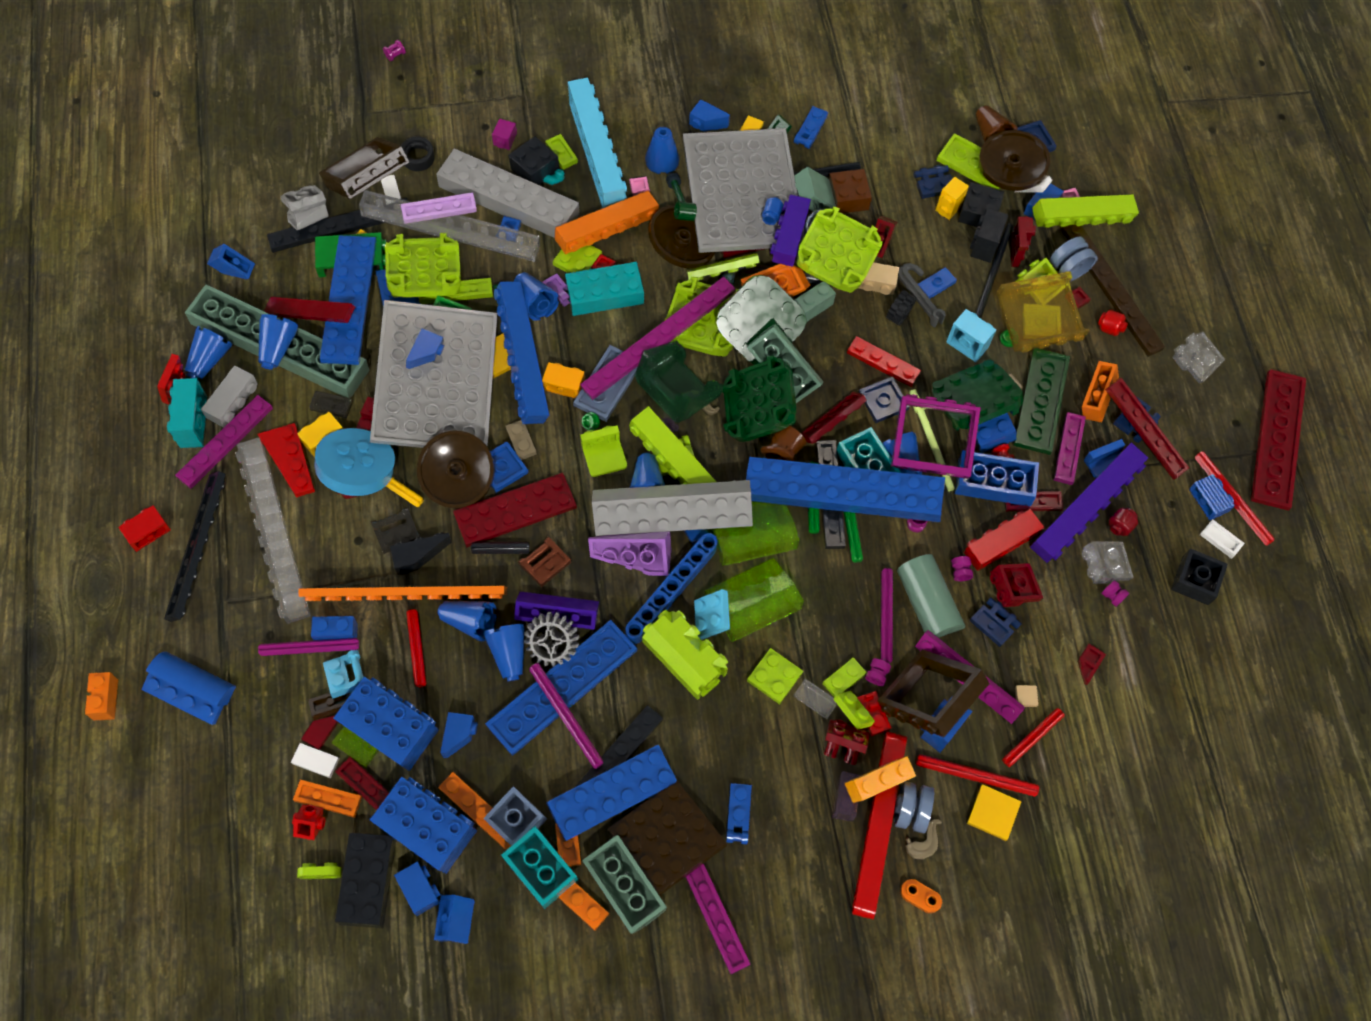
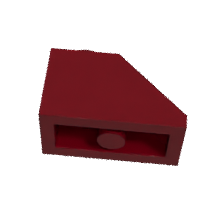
[875,216,898,258]

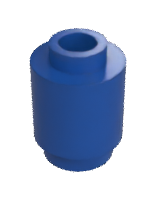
[762,197,783,225]

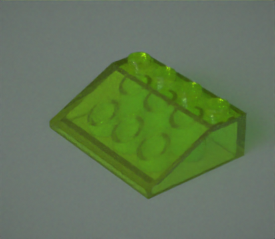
[712,502,800,566]
[704,558,804,642]

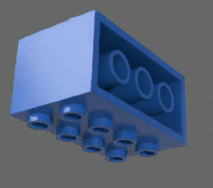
[333,677,439,771]
[370,777,477,874]

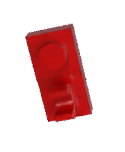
[857,691,891,737]

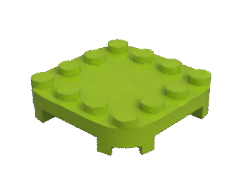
[796,206,882,293]
[385,233,461,298]
[665,277,738,357]

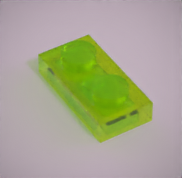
[332,726,379,768]

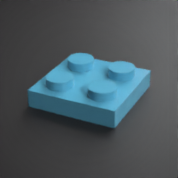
[694,589,730,640]

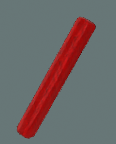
[406,609,426,687]
[1002,708,1065,767]

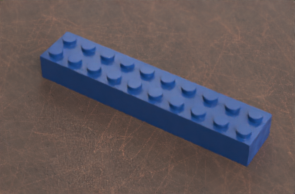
[746,457,945,522]

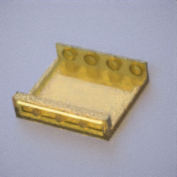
[996,271,1090,352]

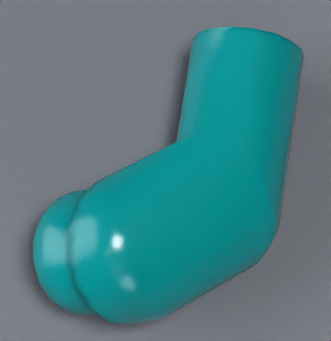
[544,169,565,185]

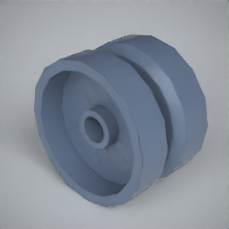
[1050,237,1098,282]
[894,781,934,833]

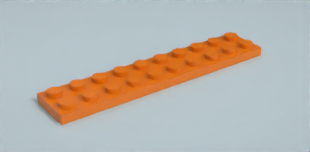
[299,586,507,601]

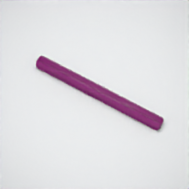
[529,663,603,769]

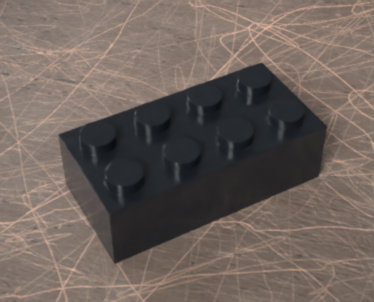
[335,833,396,928]

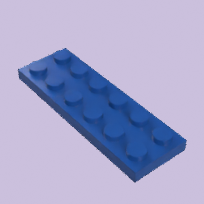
[546,745,677,842]

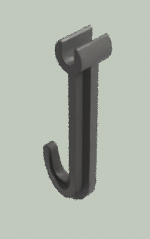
[898,263,946,328]

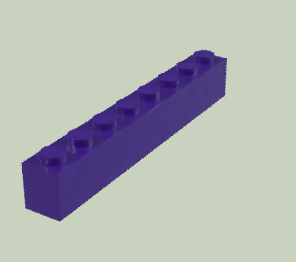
[1030,443,1148,563]

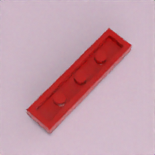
[847,336,921,387]

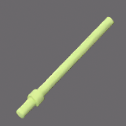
[909,389,955,492]

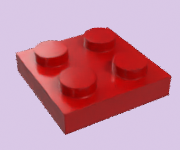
[157,354,185,404]

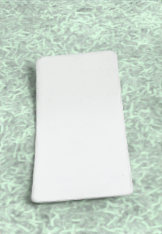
[381,175,401,203]

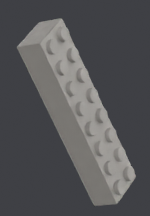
[436,149,580,238]
[592,480,753,536]

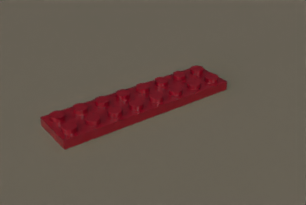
[1251,369,1306,511]

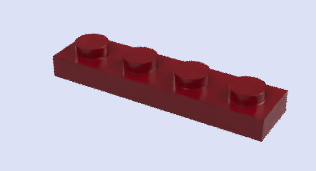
[801,392,867,444]

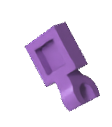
[542,273,570,306]

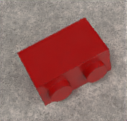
[118,505,171,552]

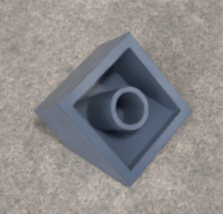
[483,787,547,846]

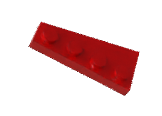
[257,423,315,497]

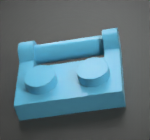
[323,650,364,698]

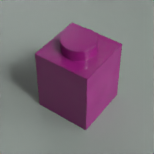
[492,118,517,150]

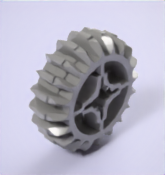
[524,612,579,667]

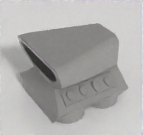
[281,185,329,230]

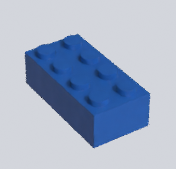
[955,450,1039,506]

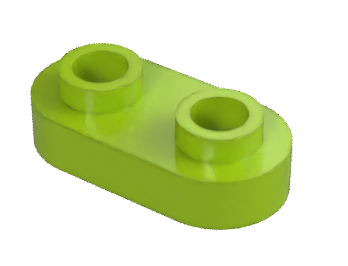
[297,862,342,879]

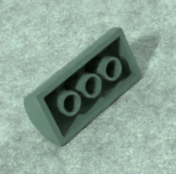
[747,323,823,403]
[897,554,966,638]
[582,835,667,934]

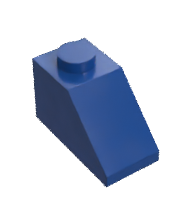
[689,99,730,132]
[207,244,255,279]
[406,328,445,369]
[440,712,478,758]

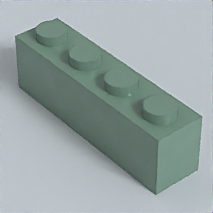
[794,281,836,321]

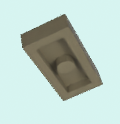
[505,420,537,460]

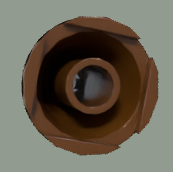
[976,105,1018,142]

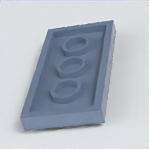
[573,345,642,422]

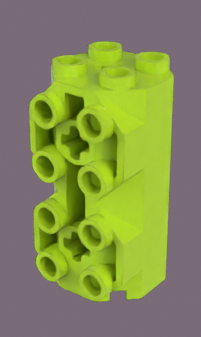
[642,610,728,700]

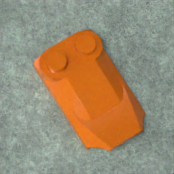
[741,264,811,297]

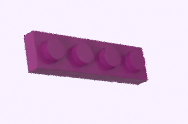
[1053,412,1086,485]

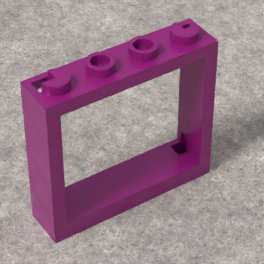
[891,394,981,479]

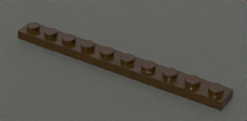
[1058,225,1165,357]

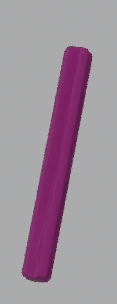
[881,568,893,663]
[258,638,360,656]

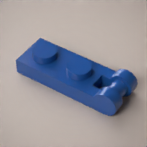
[794,106,828,149]
[726,783,752,844]

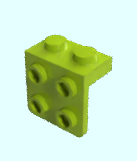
[580,425,627,477]

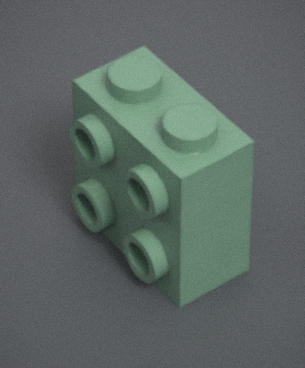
[794,167,836,212]

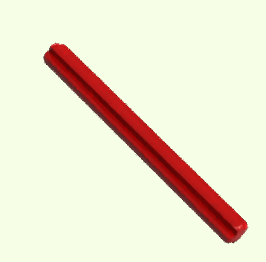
[1195,451,1275,546]
[916,754,1039,797]

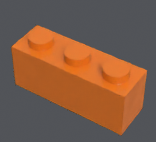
[1082,361,1119,422]

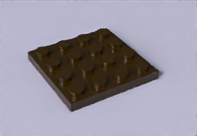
[608,781,727,896]

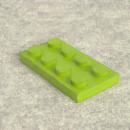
[936,133,1000,190]

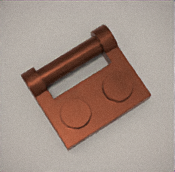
[518,537,571,587]

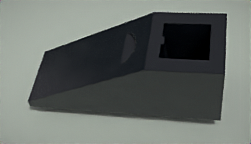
[390,532,452,575]

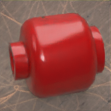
[1098,310,1128,336]

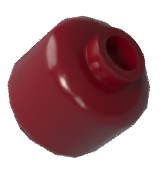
[1109,508,1138,536]

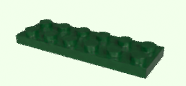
[1013,347,1070,455]

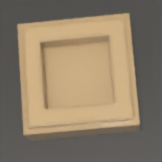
[1015,685,1038,707]

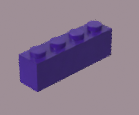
[770,194,811,267]
[514,592,599,630]

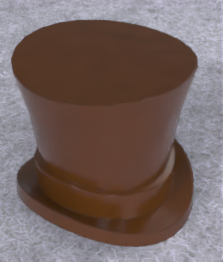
[760,426,806,461]

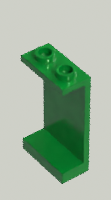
[315,232,386,278]

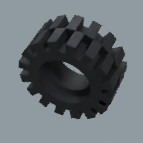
[886,290,917,326]

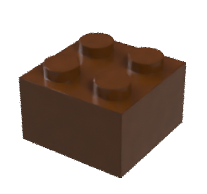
[829,169,872,214]

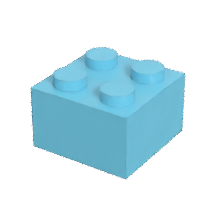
[946,309,996,363]

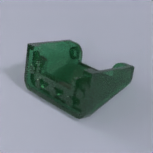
[635,341,723,423]

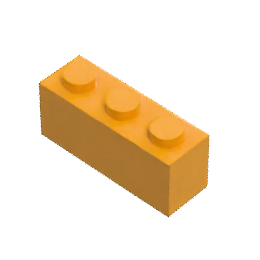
[844,756,916,803]

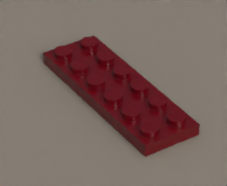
[453,473,577,548]

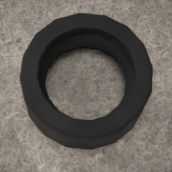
[401,137,435,171]

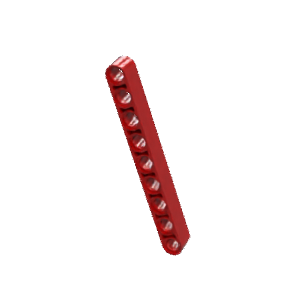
[852,731,907,919]

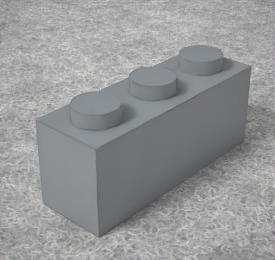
[201,366,258,428]

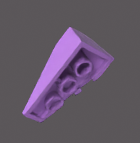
[588,531,672,576]

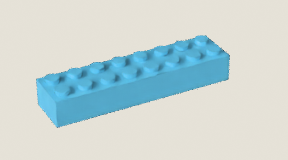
[568,78,627,209]

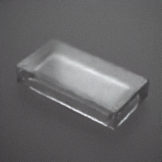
[794,679,837,719]

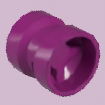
[906,519,928,533]
[951,556,973,581]
[1101,580,1130,607]
[865,658,891,686]

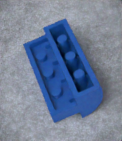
[141,651,236,725]

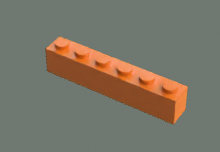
[555,190,659,254]

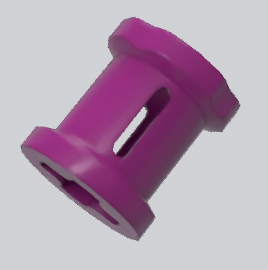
[383,40,406,62]

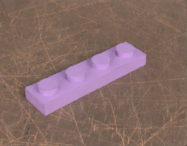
[400,193,477,224]

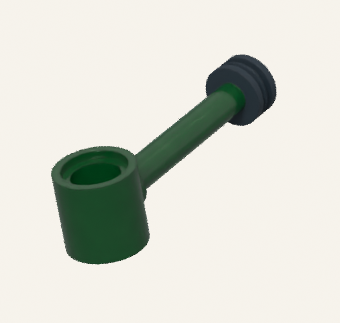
[666,173,697,221]

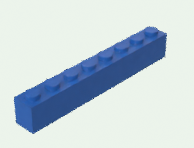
[494,282,549,424]

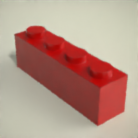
[964,509,1044,571]

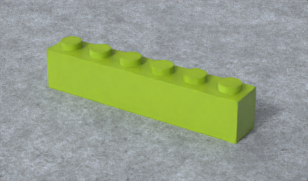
[1032,195,1139,228]
[629,406,716,485]

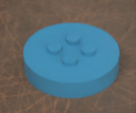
[314,428,395,496]

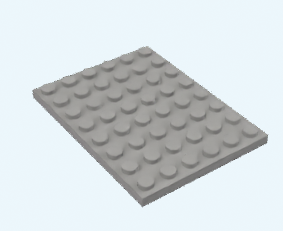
[683,128,805,253]
[370,300,497,448]

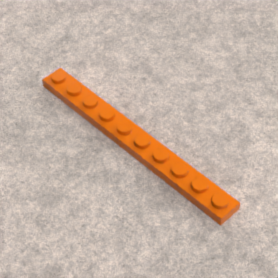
[438,772,609,931]

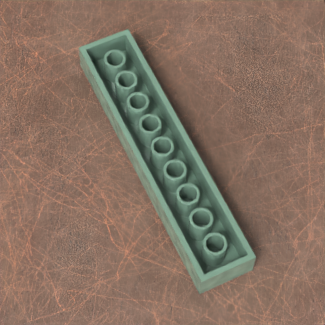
[185,285,369,400]

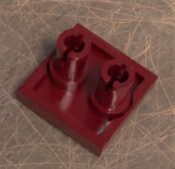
[824,719,869,765]

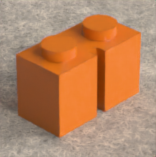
[85,672,118,720]

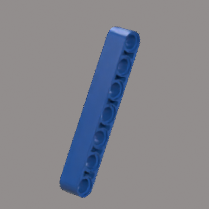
[626,533,718,644]

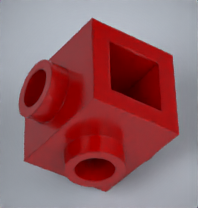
[292,805,326,840]

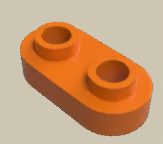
[900,879,942,913]

